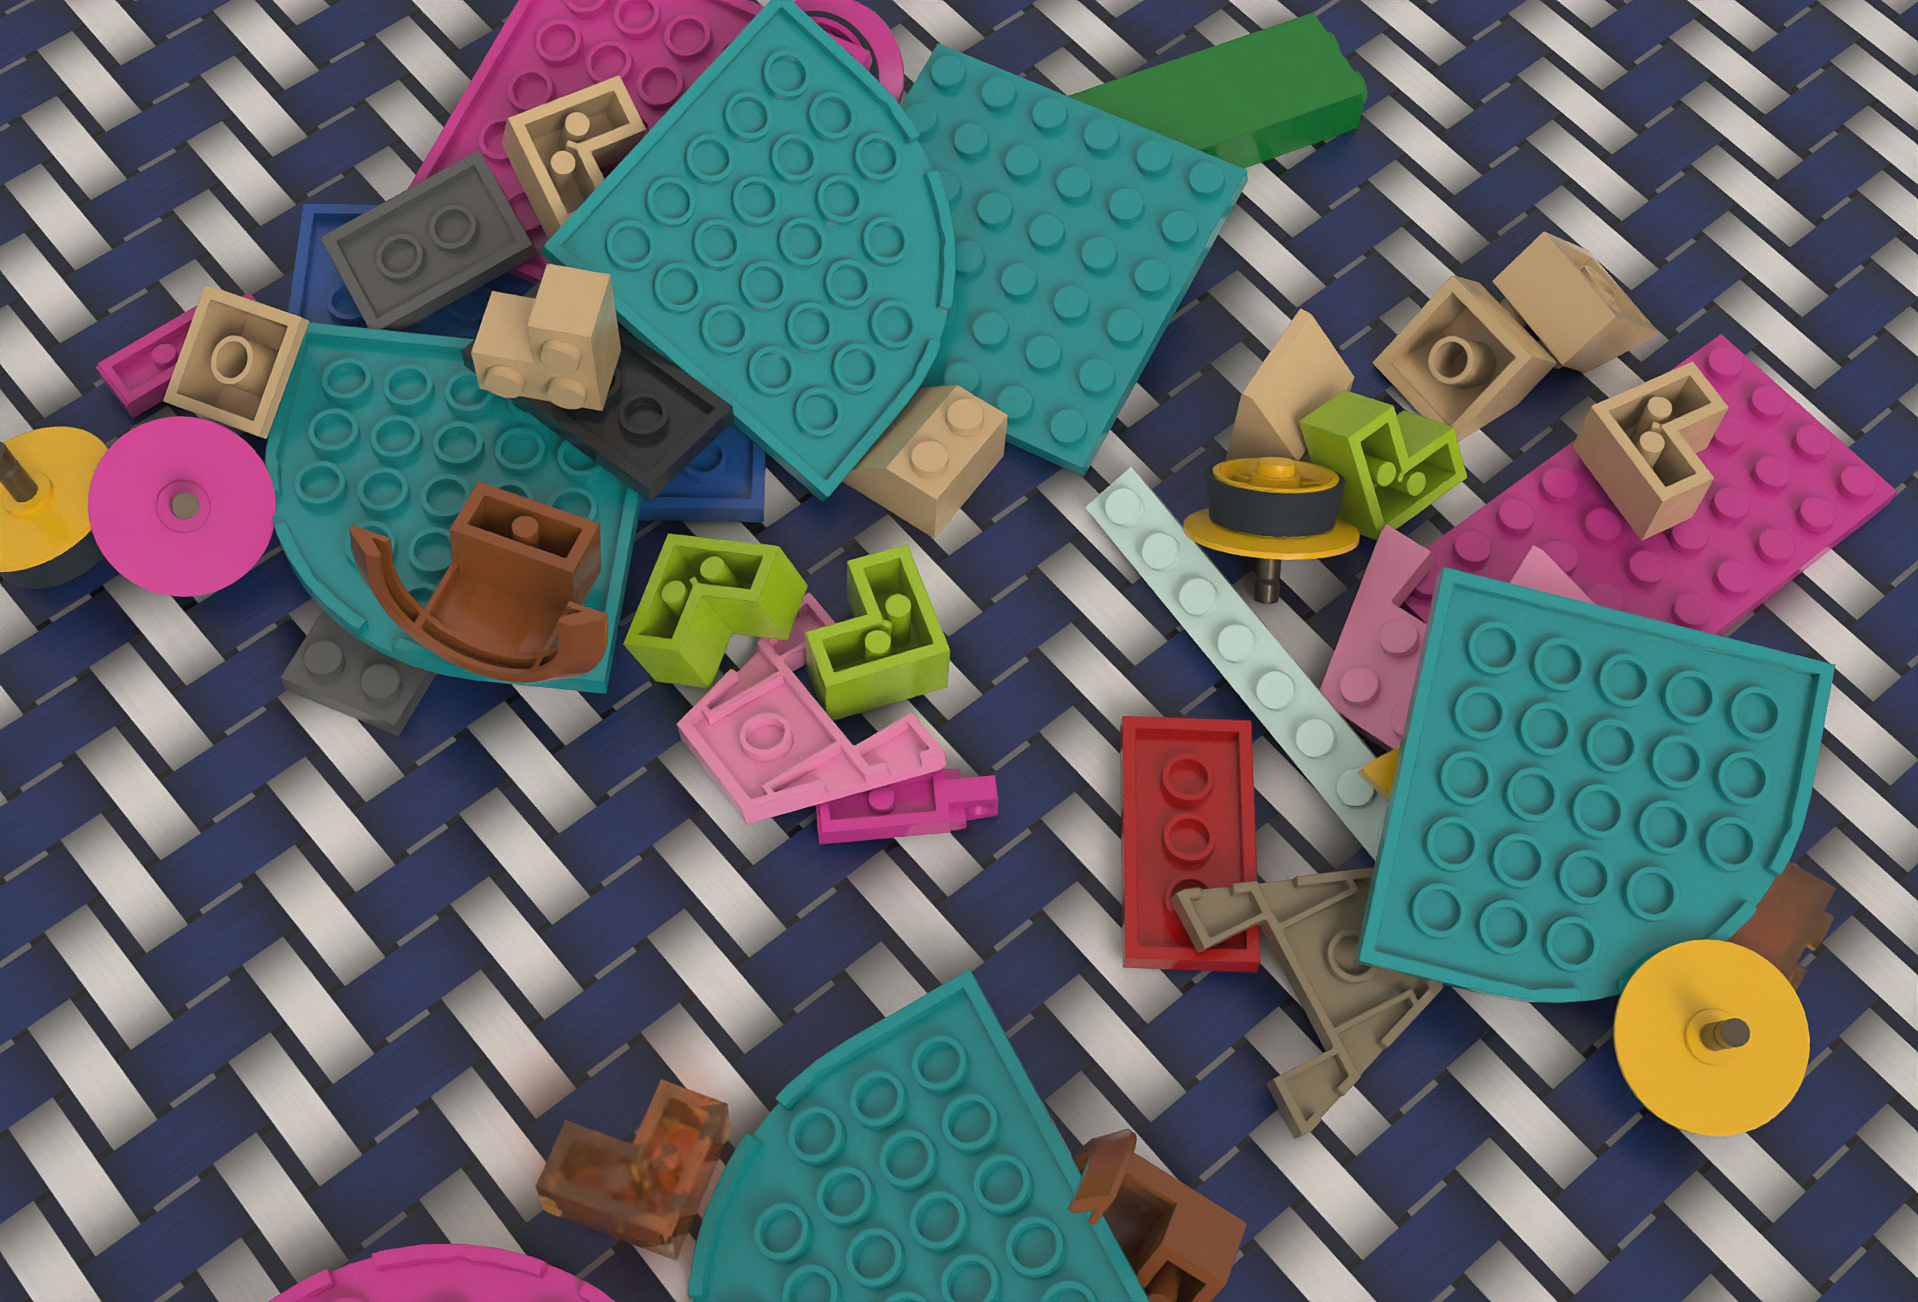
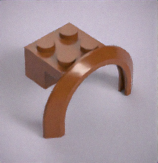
[349,481,608,683]
[1068,1129,1247,1302]

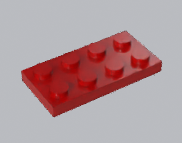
[1120,716,1261,972]

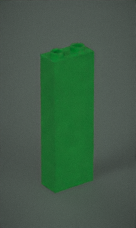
[1068,13,1368,168]

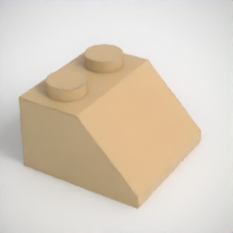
[1492,232,1659,373]
[1373,275,1557,442]
[163,284,309,439]
[1225,308,1355,463]
[842,385,1008,539]

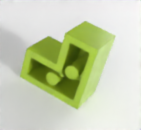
[1299,390,1468,541]
[623,534,808,689]
[805,544,950,721]

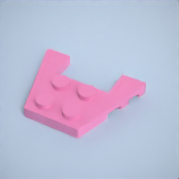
[1320,525,1435,752]
[677,592,947,824]

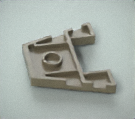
[1170,867,1443,1139]

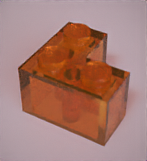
[535,1079,731,1261]

